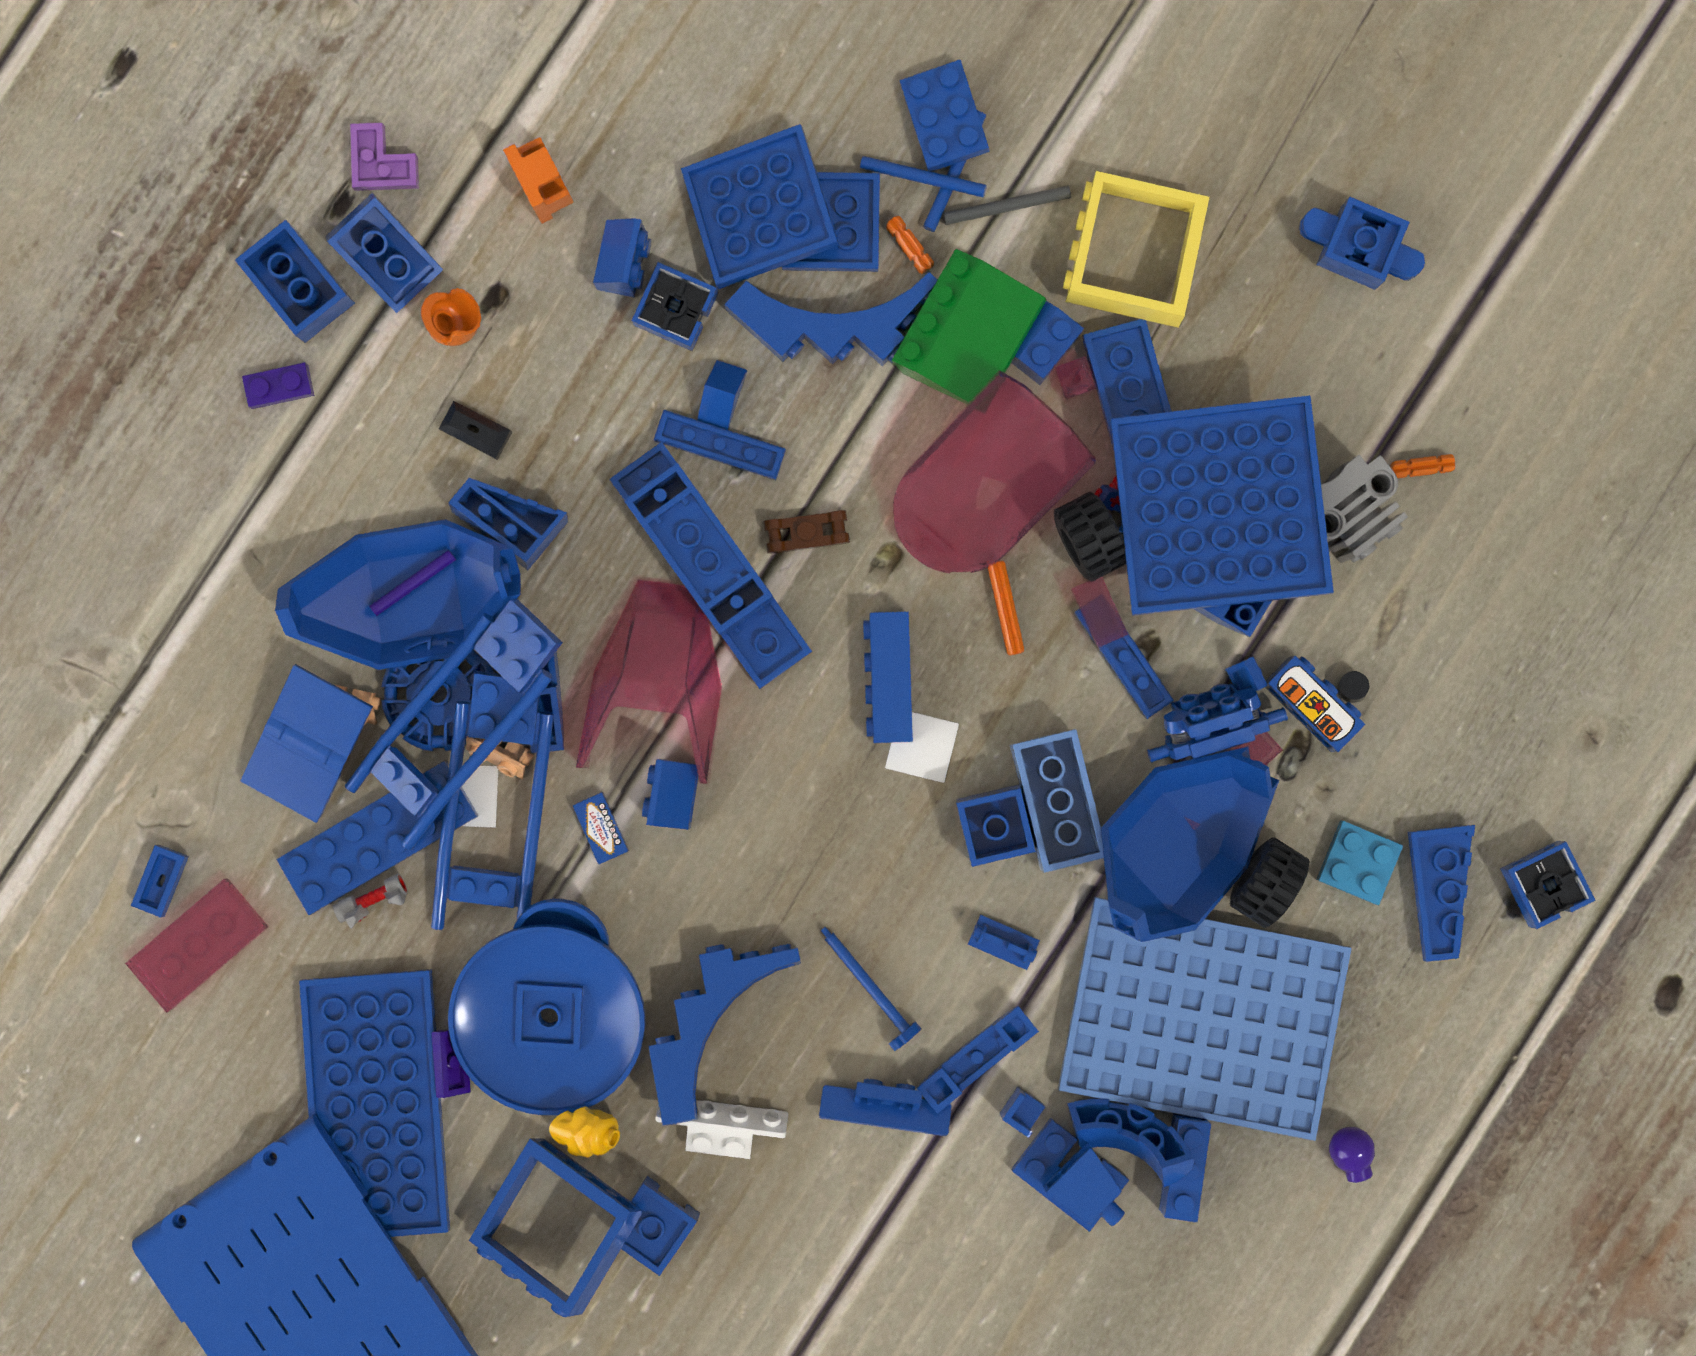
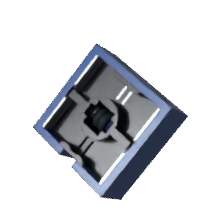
[631,262,719,352]
[1500,841,1596,929]

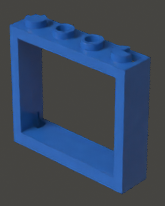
[469,1138,643,1317]

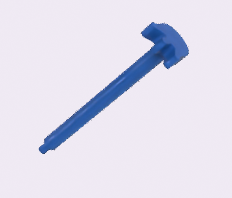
[821,927,922,1051]

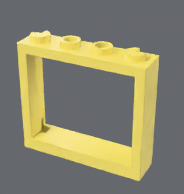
[1063,171,1209,328]

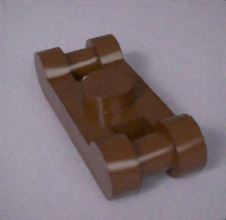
[763,510,850,554]

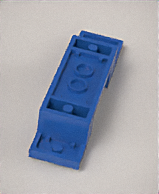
[609,442,812,689]

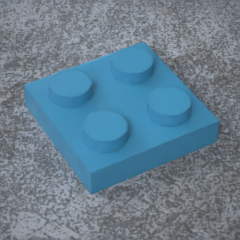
[1316,820,1403,906]

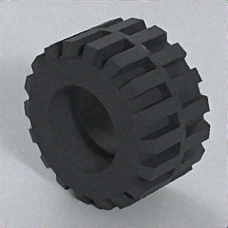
[1054,491,1126,582]
[1230,837,1309,928]

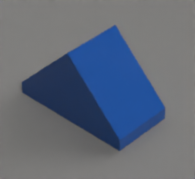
[697,360,747,430]

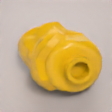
[549,1106,620,1158]

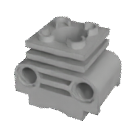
[1321,454,1408,563]

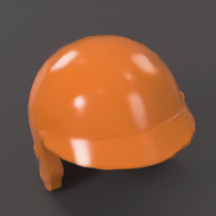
[421,288,481,346]

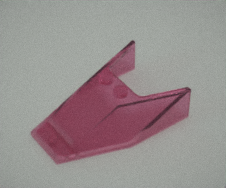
[576,580,722,784]

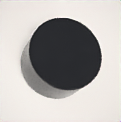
[1338,671,1369,703]

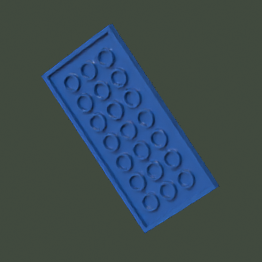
[299,969,450,1237]

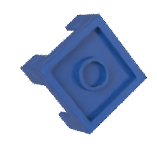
[621,1176,700,1276]

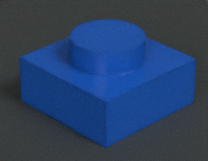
[1226,657,1268,691]

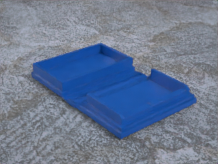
[240,664,373,823]

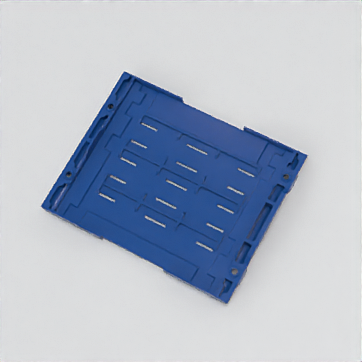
[132,1114,478,1356]

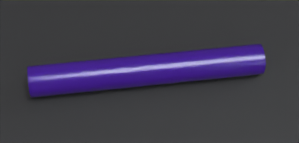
[370,550,456,616]

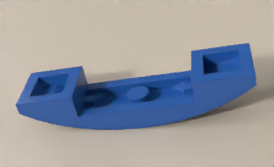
[917,1005,1039,1114]

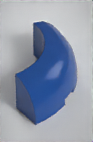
[1067,1099,1194,1187]

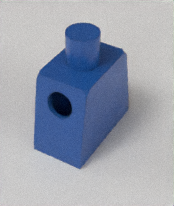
[1043,1142,1125,1226]

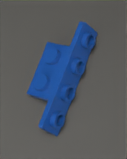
[819,1079,952,1136]

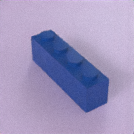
[863,611,913,743]

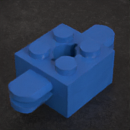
[1299,197,1425,290]

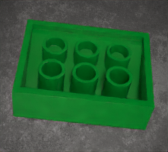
[891,249,1047,412]

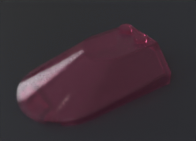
[893,370,1096,574]

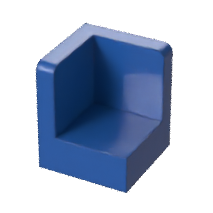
[1000,1087,1045,1138]

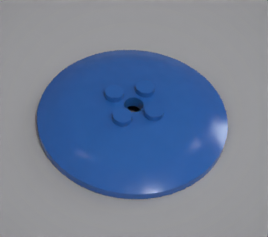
[448,924,645,1115]

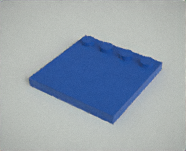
[681,124,840,289]

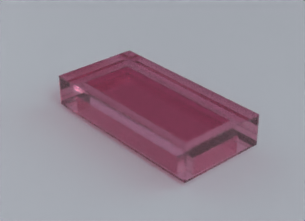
[1071,577,1128,648]

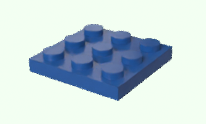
[782,172,880,272]

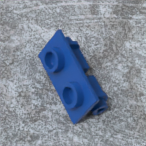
[968,914,1040,970]

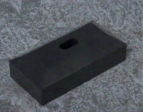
[439,401,512,460]

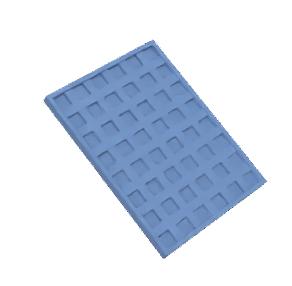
[1058,897,1351,1141]

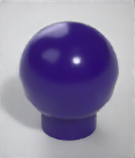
[1329,1127,1375,1183]

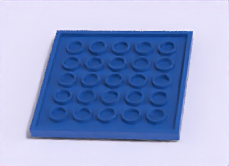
[1110,395,1334,616]

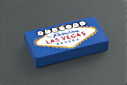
[572,792,629,865]

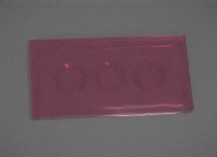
[125,878,269,1013]

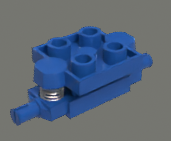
[1147,684,1288,763]

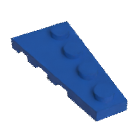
[1408,825,1475,962]

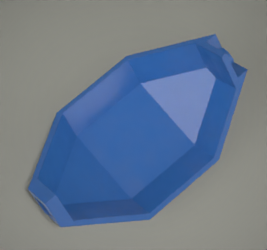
[275,519,521,670]
[1101,746,1279,942]

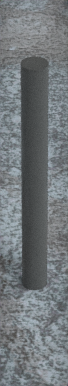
[943,185,1071,225]

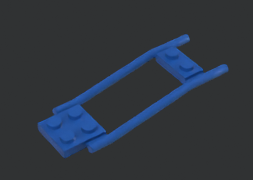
[345,599,563,850]
[431,671,554,930]

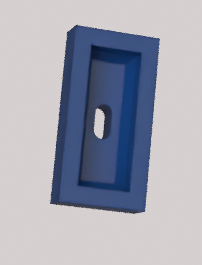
[131,845,189,918]

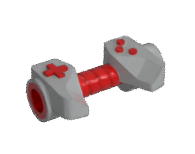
[333,874,408,929]

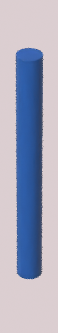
[923,110,986,232]
[860,156,987,198]

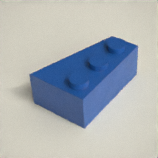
[448,478,568,571]

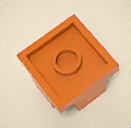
[503,137,573,224]

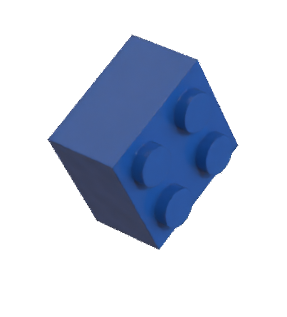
[956,784,1036,867]

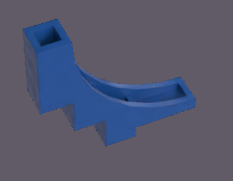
[724,272,938,367]
[648,944,801,1126]

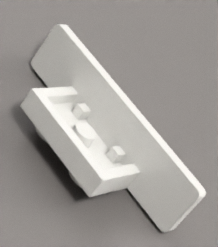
[656,1100,788,1159]

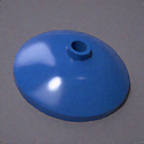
[513,899,610,947]

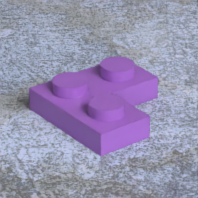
[350,123,419,191]

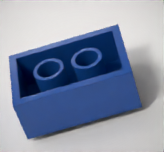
[235,220,355,343]

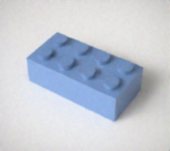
[1010,729,1104,873]

